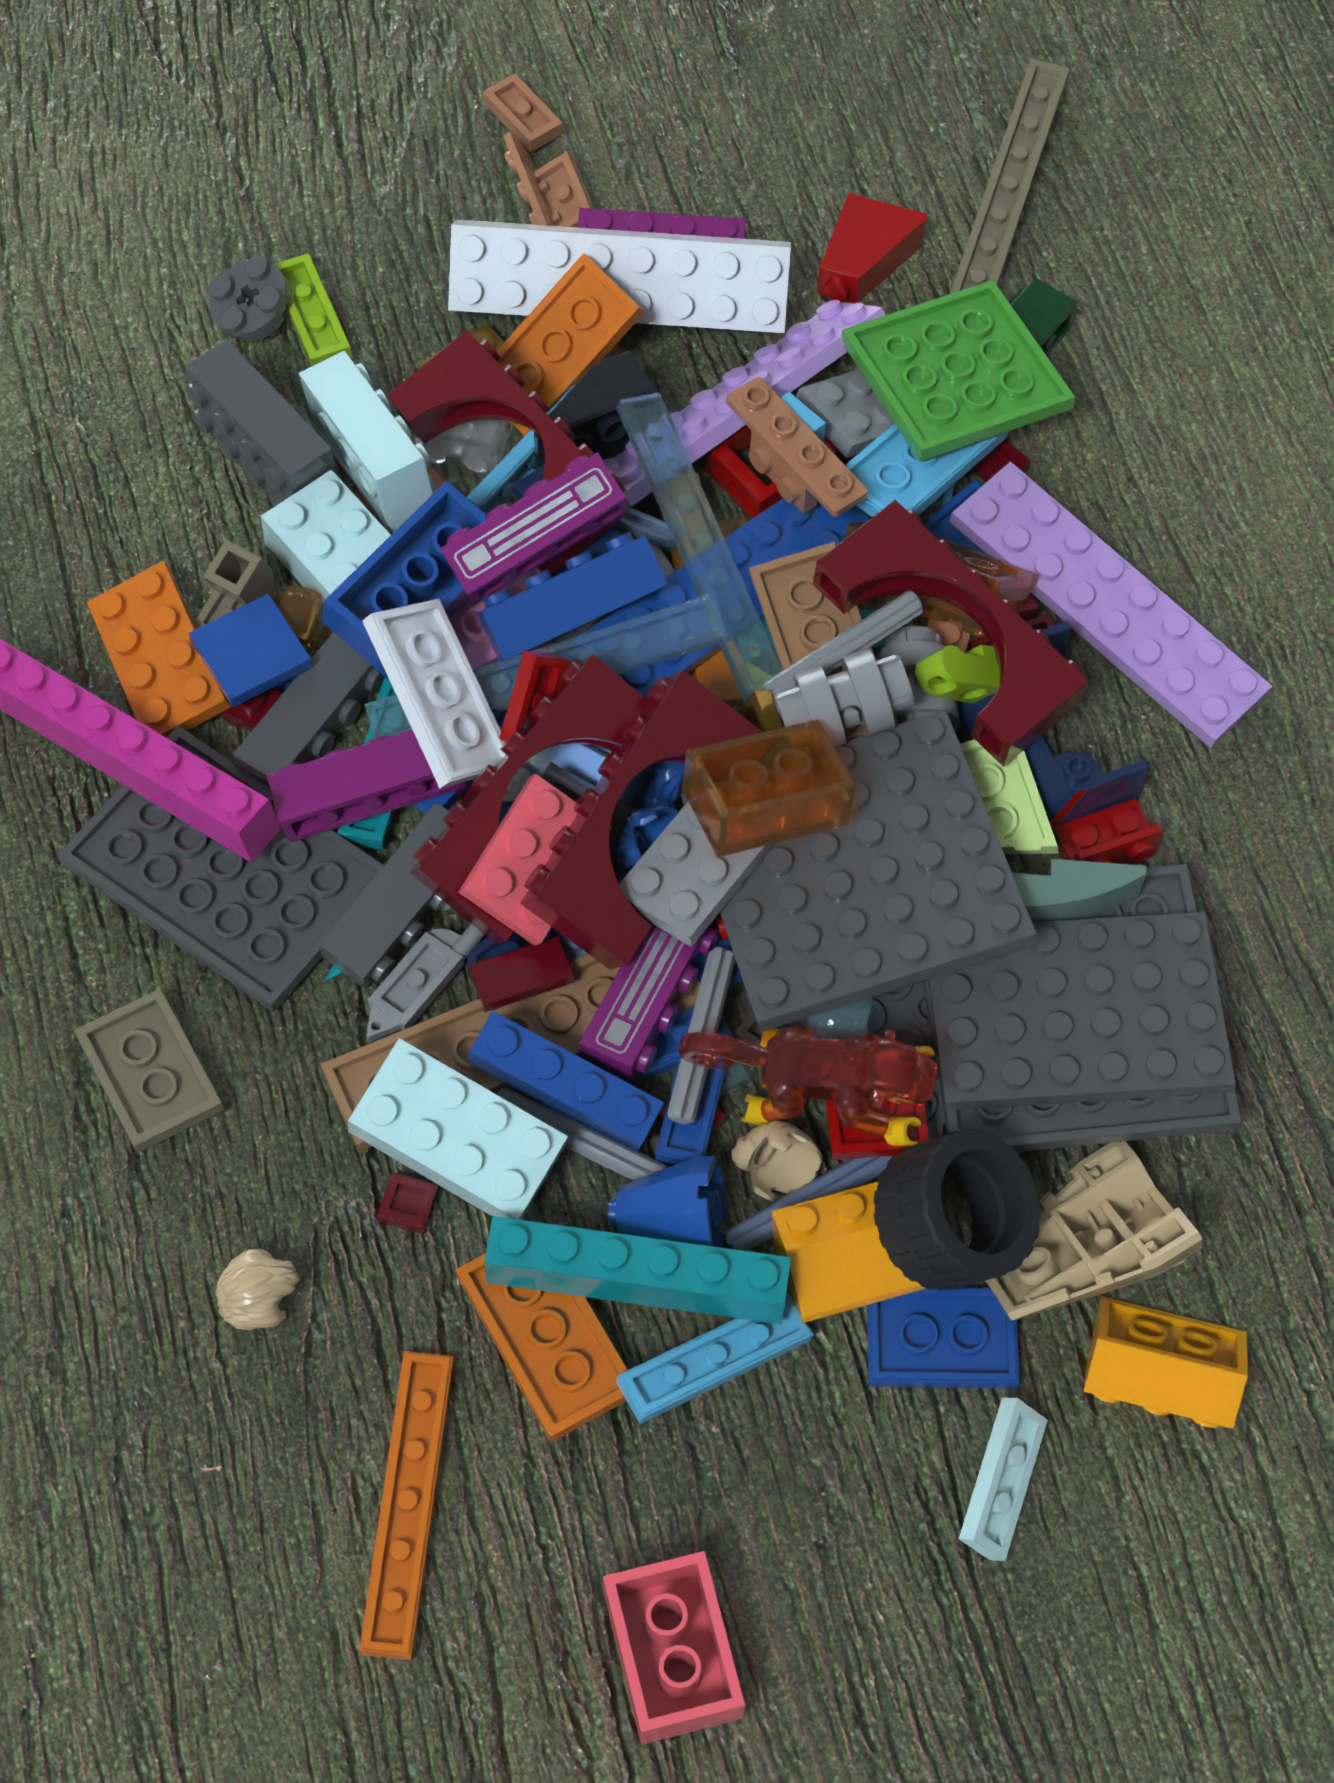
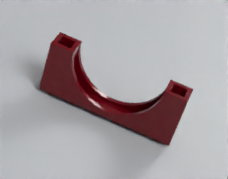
[386,330,629,575]
[813,500,1089,767]
[410,654,649,944]
[520,670,770,970]

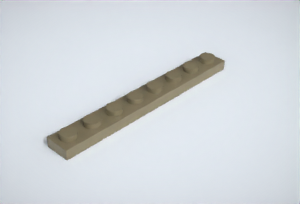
[950,58,1069,294]

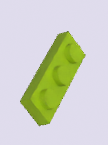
[274,253,352,367]

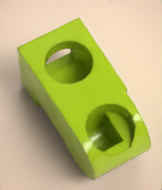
[915,644,1000,704]

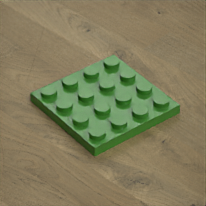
[842,280,1075,462]

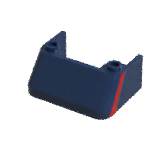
[955,621,1149,829]

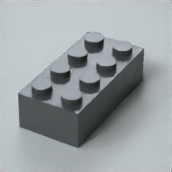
[185,339,336,507]

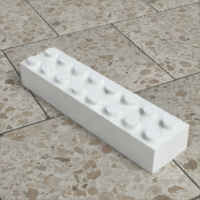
[448,219,791,333]

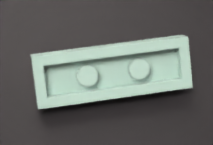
[959,1397,1048,1561]

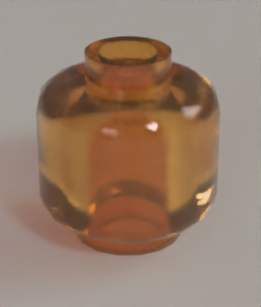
[272,586,325,649]

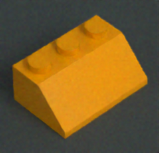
[771,1182,926,1323]
[1084,1296,1248,1429]

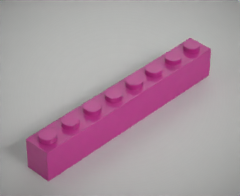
[0,639,281,863]

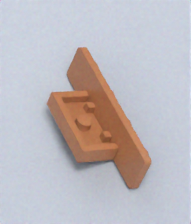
[503,132,595,228]
[726,377,868,517]

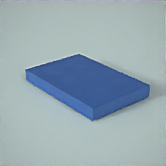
[866,1287,1019,1389]

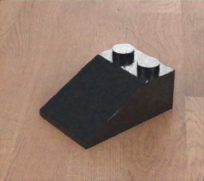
[534,350,654,470]

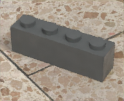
[232,632,385,788]
[319,802,448,990]

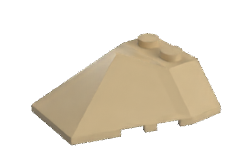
[985,1141,1203,1321]

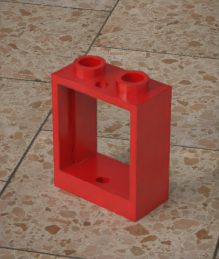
[705,425,840,520]

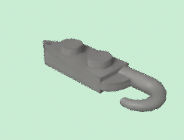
[366,903,485,1042]

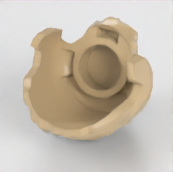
[731,1120,823,1201]
[216,1249,300,1331]

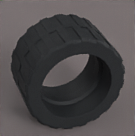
[873,1128,1041,1291]

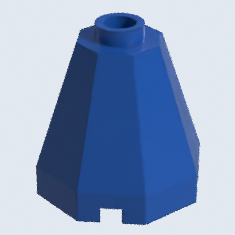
[608,1156,727,1248]

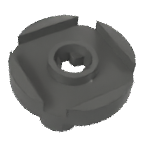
[208,255,293,342]

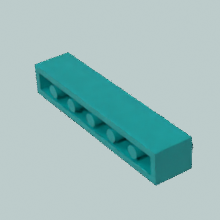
[484,1216,791,1324]

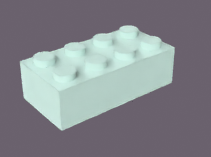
[298,351,437,535]
[261,470,390,609]
[348,1038,568,1220]

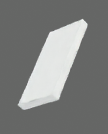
[362,599,506,789]

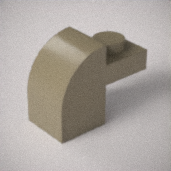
[194,539,274,629]

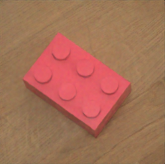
[603,1551,745,1745]

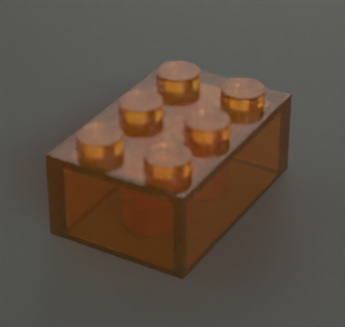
[682,719,856,857]

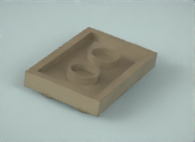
[74,988,224,1153]

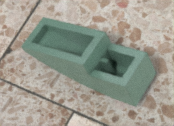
[1012,859,1146,922]

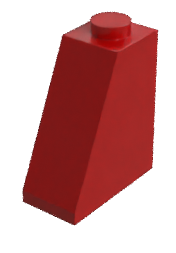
[817,193,927,304]

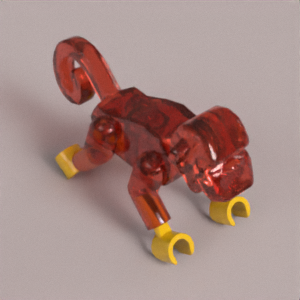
[678,1024,938,1146]

